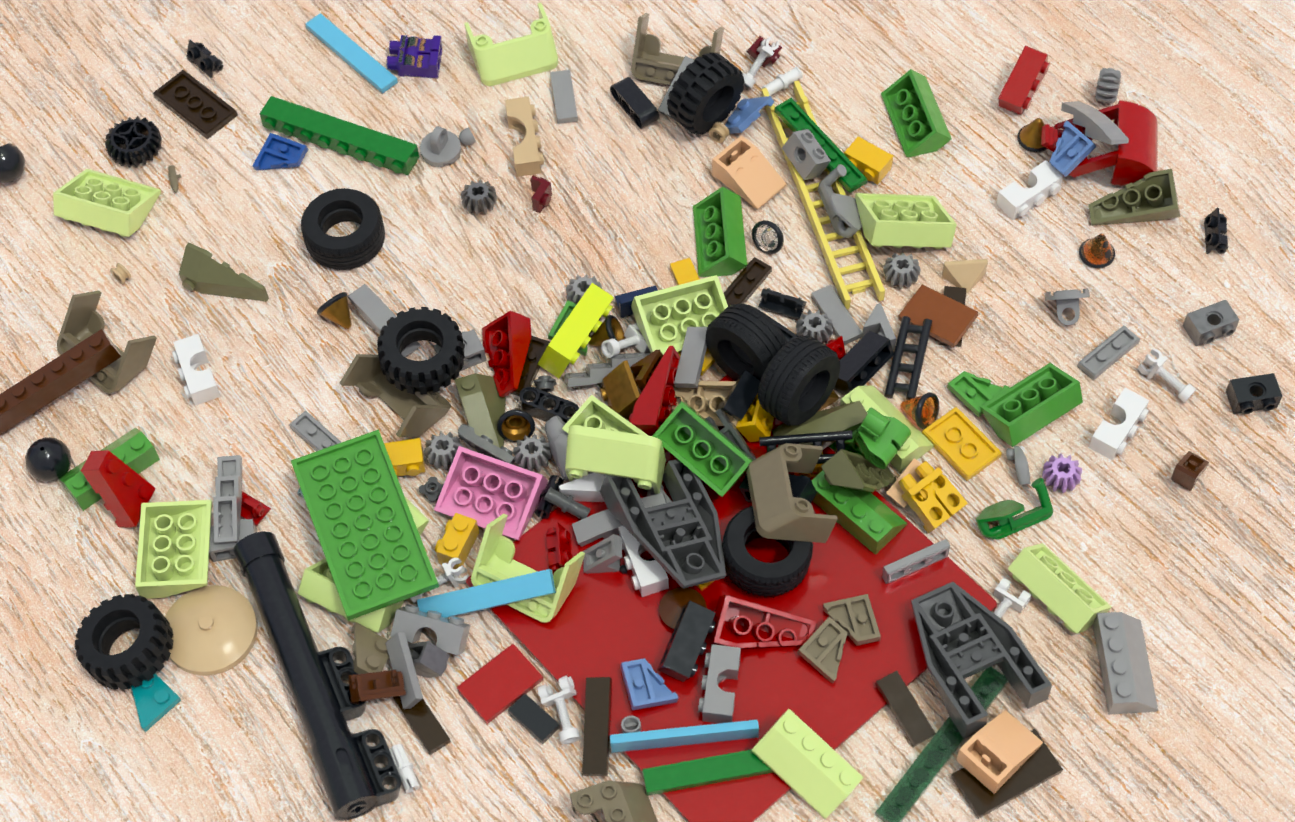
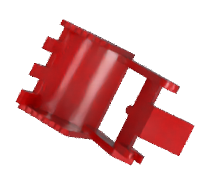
[1041,100,1158,186]

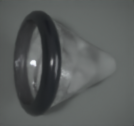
[752,220,785,254]

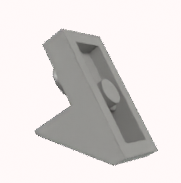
[862,303,896,350]
[583,534,622,574]

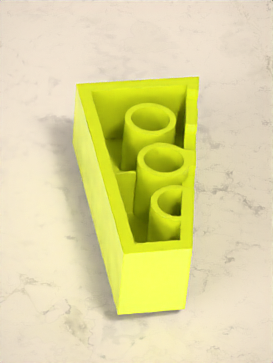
[538,283,614,379]

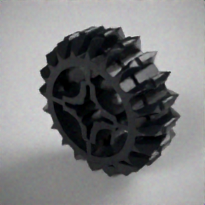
[105,116,162,168]

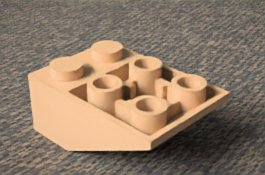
[712,135,787,210]
[956,710,1044,794]

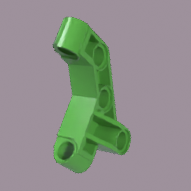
[829,407,911,469]

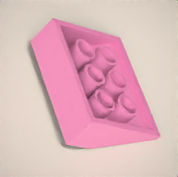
[434,446,548,541]

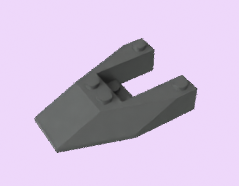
[600,459,726,588]
[911,582,1052,739]

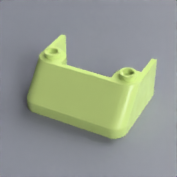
[464,3,558,86]
[565,425,666,494]
[471,514,585,622]

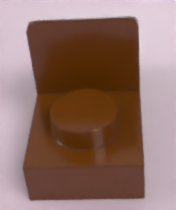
[630,349,663,391]
[1171,451,1209,491]

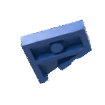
[252,133,308,171]

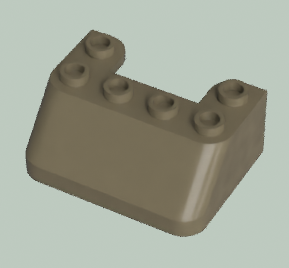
[570,780,658,822]

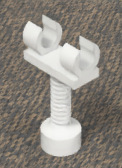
[743,37,779,89]
[601,323,650,358]
[1138,349,1196,403]
[411,558,469,603]
[993,577,1032,618]
[538,675,580,744]

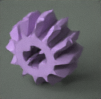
[1042,453,1082,493]

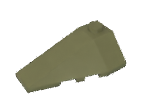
[1089,169,1181,226]
[179,242,269,302]
[454,373,506,455]
[771,401,868,449]
[821,449,896,492]

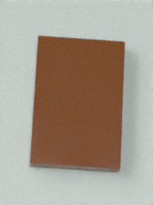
[898,284,978,348]

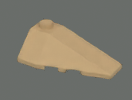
[672,381,737,427]

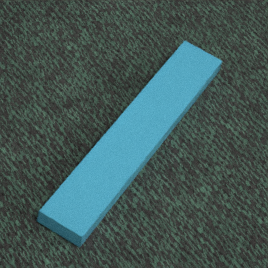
[305,13,398,94]
[417,569,556,618]
[610,720,759,753]

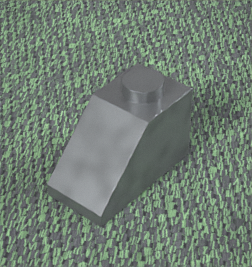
[408,641,450,678]

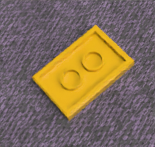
[922,407,1002,481]

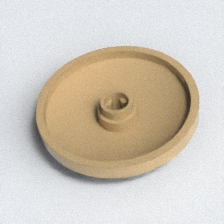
[165,585,258,676]

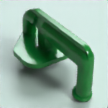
[976,478,1053,539]

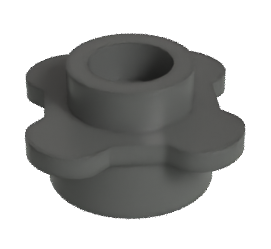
[534,376,556,392]
[419,477,444,502]

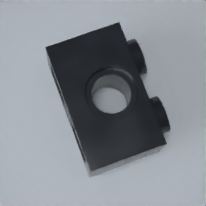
[1225,373,1283,414]

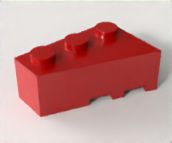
[998,46,1050,115]
[81,450,156,527]

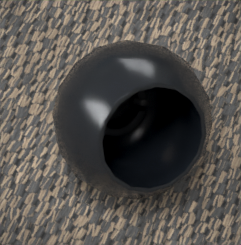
[0,143,25,183]
[25,437,72,482]

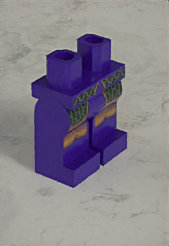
[387,35,443,79]

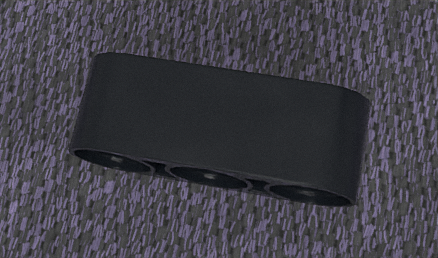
[610,77,660,129]
[519,387,579,423]

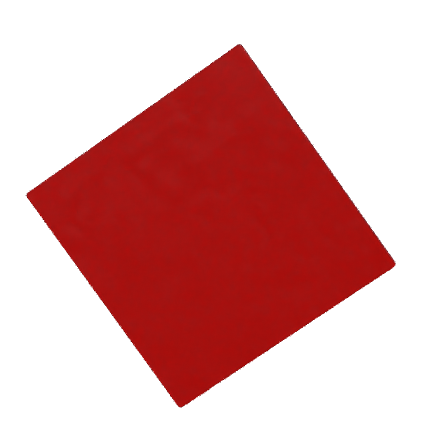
[466,375,997,822]

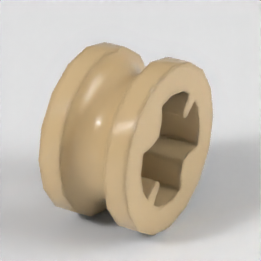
[709,122,730,143]
[110,263,131,284]

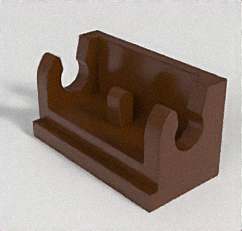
[348,669,406,702]

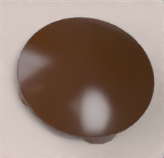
[659,587,707,629]

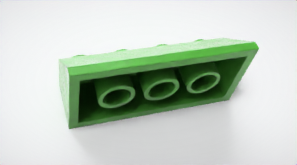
[881,69,952,158]
[693,186,747,277]
[980,363,1083,447]
[652,401,753,497]
[59,428,160,511]
[811,470,907,555]

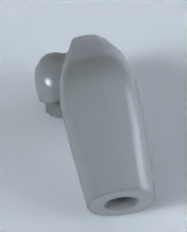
[1006,446,1031,485]

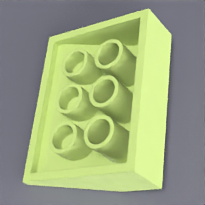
[53,169,161,237]
[855,193,957,249]
[631,275,728,355]
[135,500,212,599]

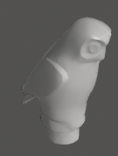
[545,416,593,482]

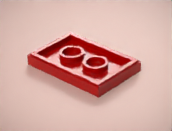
[457,644,544,724]

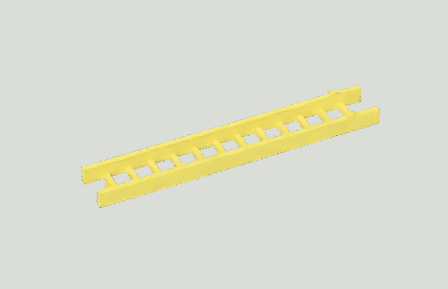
[761,80,885,309]

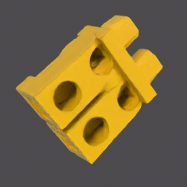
[898,461,968,534]

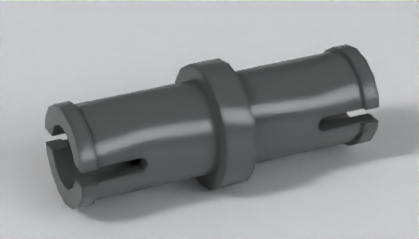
[543,487,591,520]

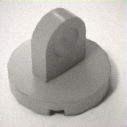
[420,126,462,167]
[1045,289,1090,325]

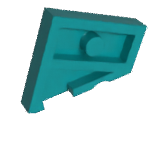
[131,673,181,732]

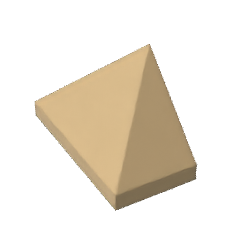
[942,259,988,293]

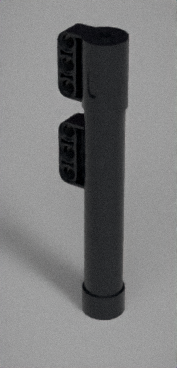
[233,531,401,821]

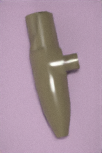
[168,165,181,193]

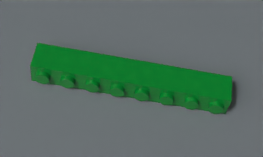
[259,96,419,176]

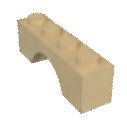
[505,96,544,177]

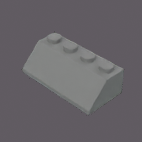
[1093,612,1158,715]

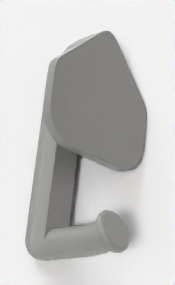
[818,164,862,238]

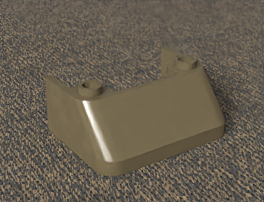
[631,13,724,85]
[57,290,157,394]
[340,354,451,438]
[747,443,838,543]

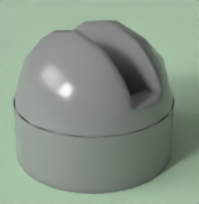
[459,127,476,145]
[621,716,641,733]

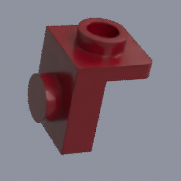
[746,36,782,67]
[530,176,552,213]

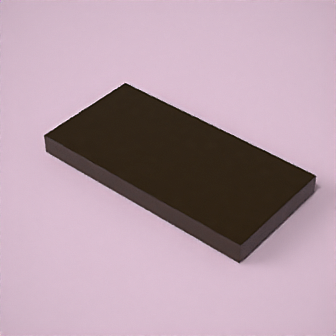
[153,70,238,139]
[951,729,1063,819]

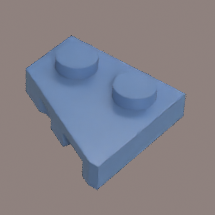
[725,96,774,134]
[1049,121,1096,177]
[620,658,678,710]

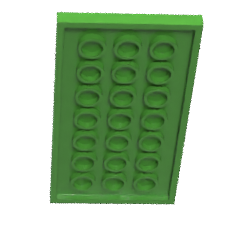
[291,429,439,621]

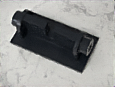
[187,39,223,78]
[1204,207,1228,254]
[758,288,807,320]

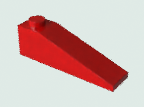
[482,310,531,398]
[629,346,680,436]
[713,595,816,648]

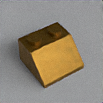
[600,360,640,421]

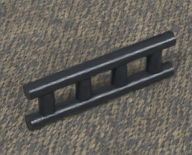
[884,316,932,401]
[759,430,852,464]

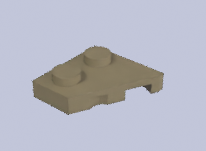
[823,594,881,645]
[797,616,848,683]

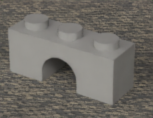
[390,604,470,655]
[698,644,741,723]

